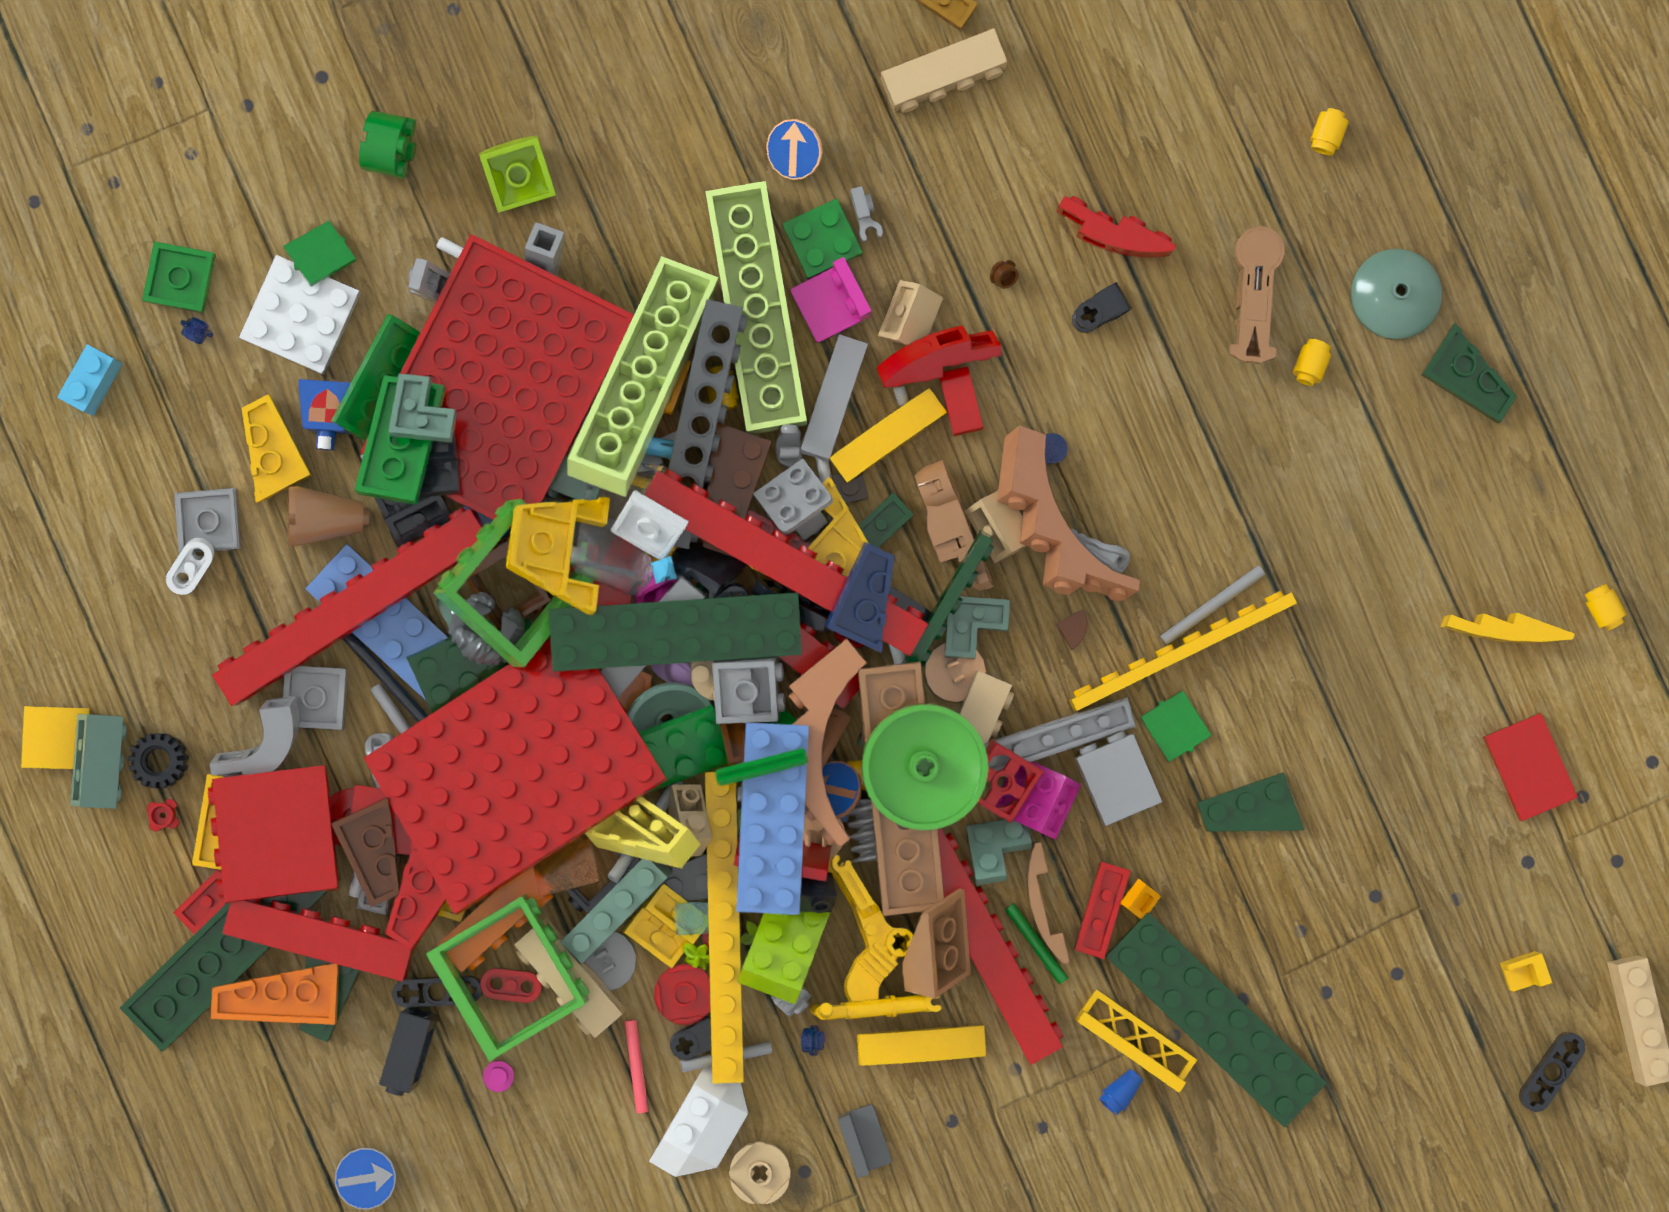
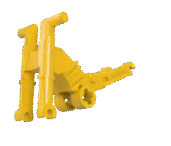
[810,855,941,1020]

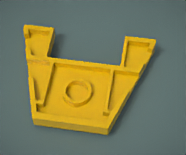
[749,477,868,577]
[506,497,610,615]

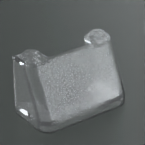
[570,462,667,597]

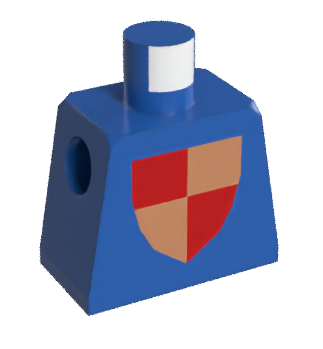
[299,379,351,451]

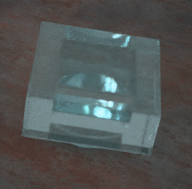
[675,902,709,935]

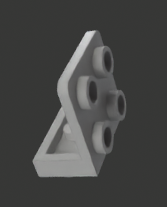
[753,459,833,535]

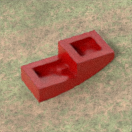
[939,366,983,436]

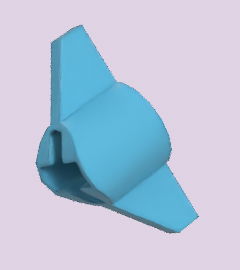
[650,556,677,584]

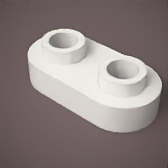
[166,538,215,595]

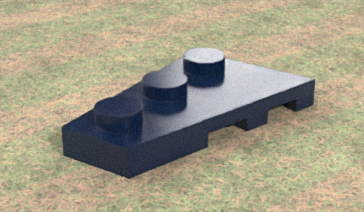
[825,542,895,653]

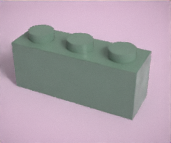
[70,714,126,809]

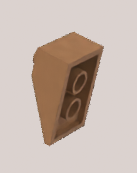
[902,888,971,999]

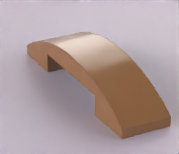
[1026,841,1070,964]

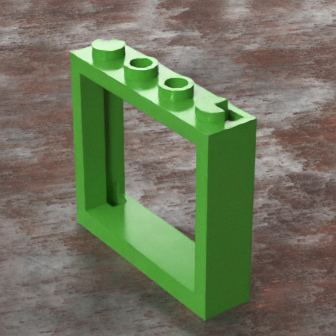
[433,499,600,667]
[426,894,590,1061]

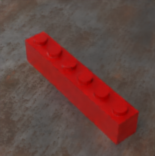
[222,899,415,981]

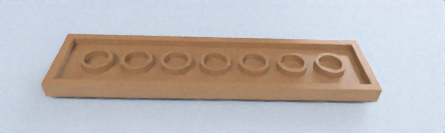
[858,662,944,916]

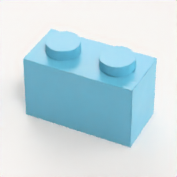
[57,344,123,416]

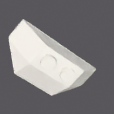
[649,1066,748,1177]

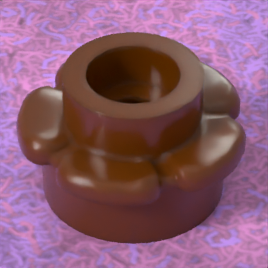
[990,260,1019,289]

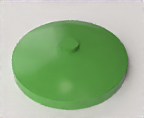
[862,704,988,830]

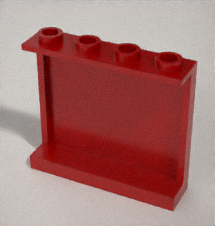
[208,765,340,904]

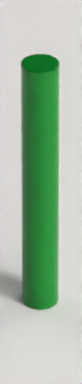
[1004,903,1068,984]

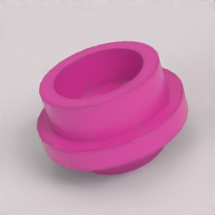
[483,1061,514,1092]

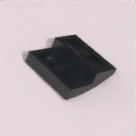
[419,429,461,498]
[374,496,451,546]
[671,542,747,594]

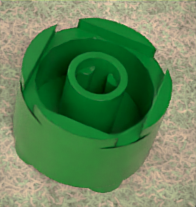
[359,111,416,179]

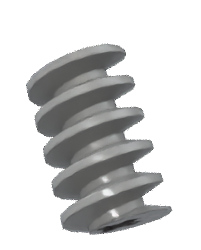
[847,798,877,863]

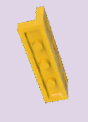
[1075,988,1197,1093]

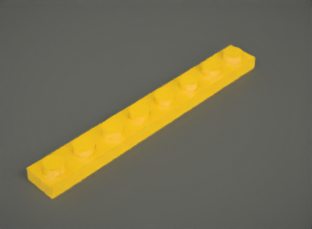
[1069,591,1297,711]

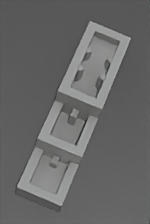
[800,334,868,462]

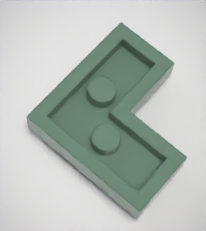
[388,374,457,443]
[945,596,1010,660]
[966,820,1032,885]

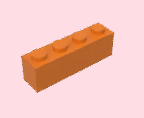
[437,865,555,972]

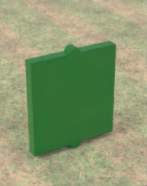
[283,221,356,287]
[1140,690,1212,762]

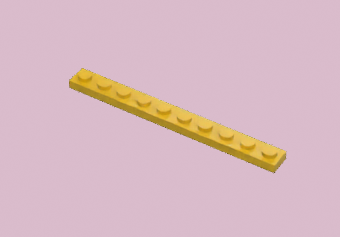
[705,772,744,1083]

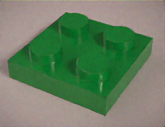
[782,198,863,280]
[142,241,216,313]

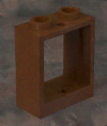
[466,534,552,631]

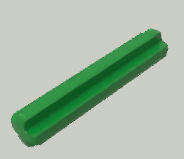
[715,748,808,786]

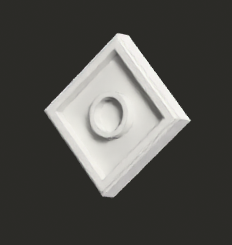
[610,490,688,560]

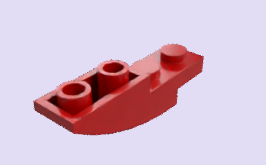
[1056,196,1176,258]
[877,325,1001,388]

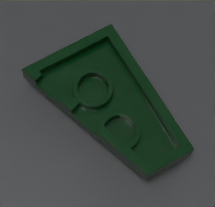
[1196,772,1304,832]

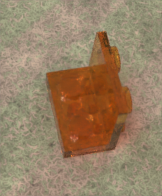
[534,833,600,896]

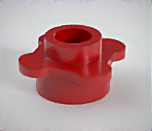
[146,799,180,832]

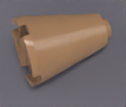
[287,486,369,547]

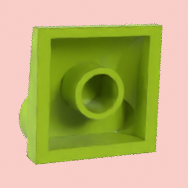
[479,135,556,213]

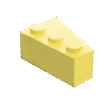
[585,797,701,868]

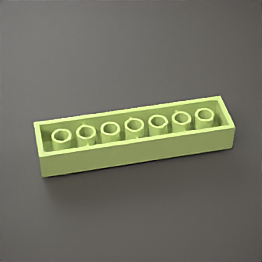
[705,181,807,434]
[568,256,718,497]

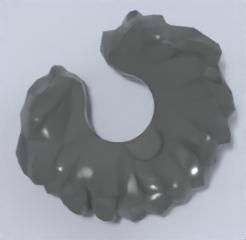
[449,592,526,666]

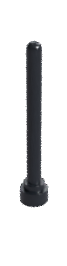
[342,633,428,722]

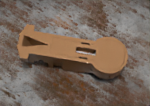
[1229,226,1285,364]
[915,459,995,591]

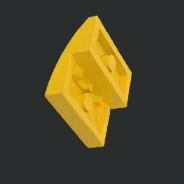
[21,706,90,769]
[622,883,709,968]

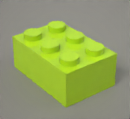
[737,912,830,1004]

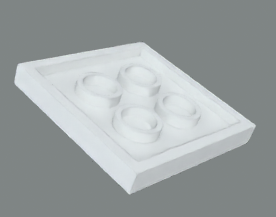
[239,255,361,375]

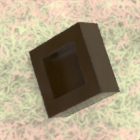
[832,473,868,504]

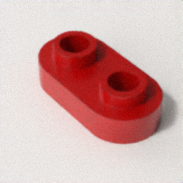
[480,968,543,1003]

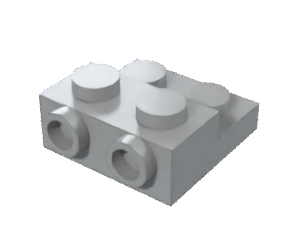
[712,656,786,724]

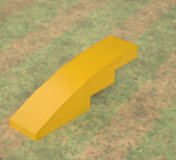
[830,388,947,483]
[1440,613,1575,643]
[857,1024,986,1066]

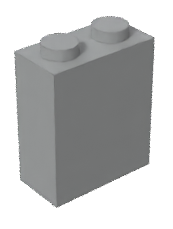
[1074,731,1162,826]

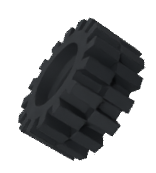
[128,733,189,788]

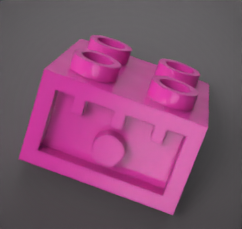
[791,257,872,343]
[996,761,1081,840]

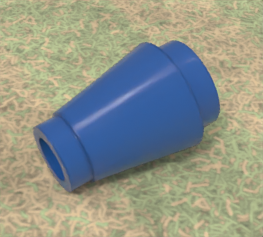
[1099,1069,1143,1115]

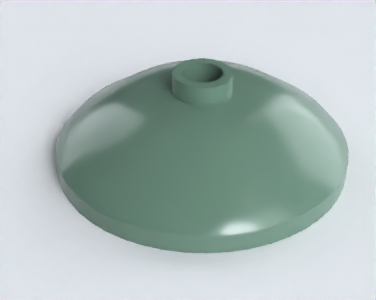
[1351,249,1442,340]
[627,682,711,732]

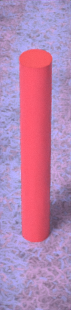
[624,1019,649,1113]

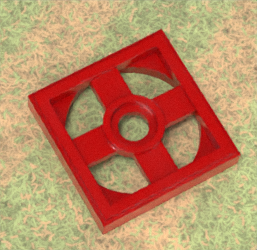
[977,739,1044,823]

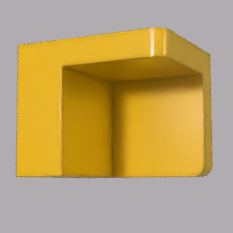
[1500,951,1552,992]

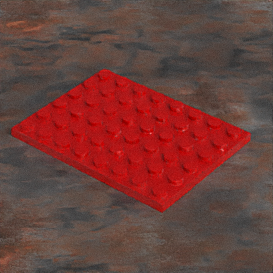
[360,234,634,528]
[364,638,668,915]

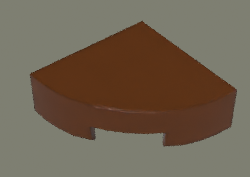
[1056,609,1087,650]

